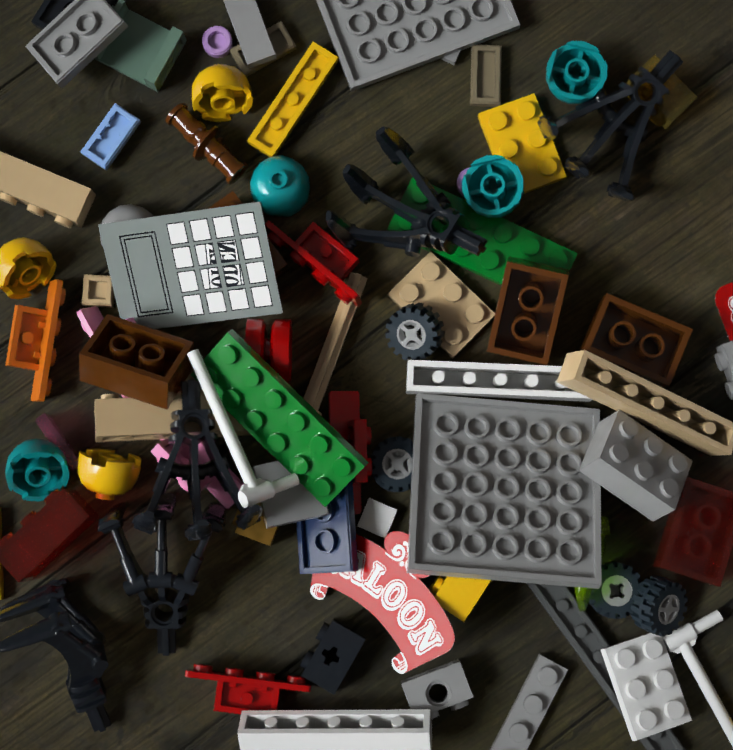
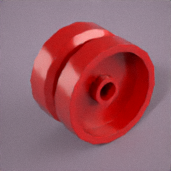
[244,319,292,386]

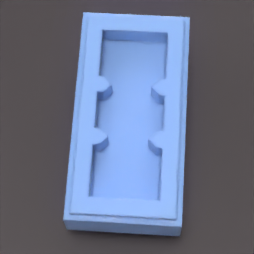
[80,103,141,171]

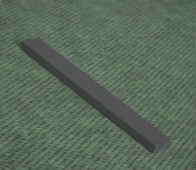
[526,583,686,750]

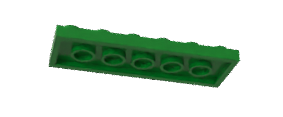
[387,177,578,286]
[190,329,369,507]

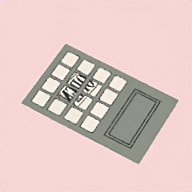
[98,202,283,329]

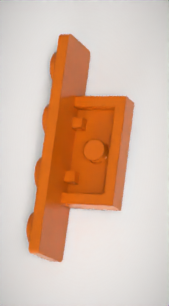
[5,279,66,402]

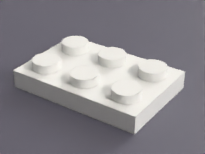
[601,633,692,741]

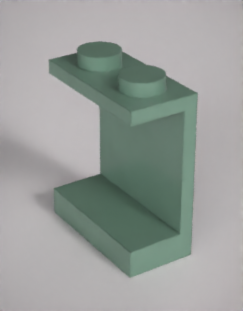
[95,0,187,92]

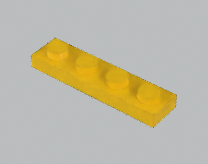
[247,41,339,157]

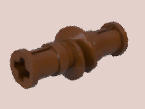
[165,103,248,185]

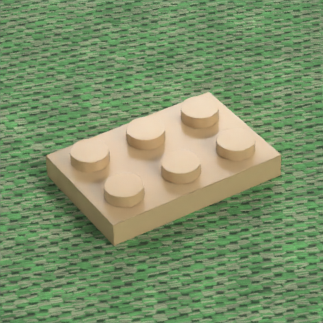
[388,251,495,359]

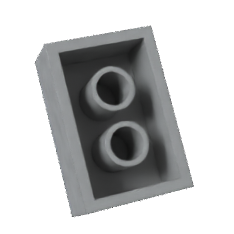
[579,410,693,521]

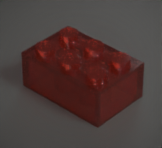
[653,477,733,587]
[0,488,100,582]

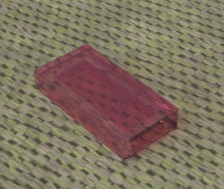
[35,413,79,471]

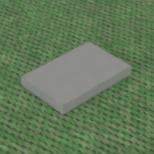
[25,0,129,88]

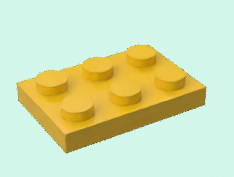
[477,93,567,194]

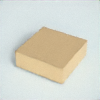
[82,274,115,308]

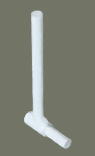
[187,349,299,508]
[663,610,733,747]

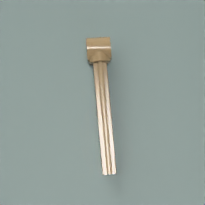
[303,272,368,416]

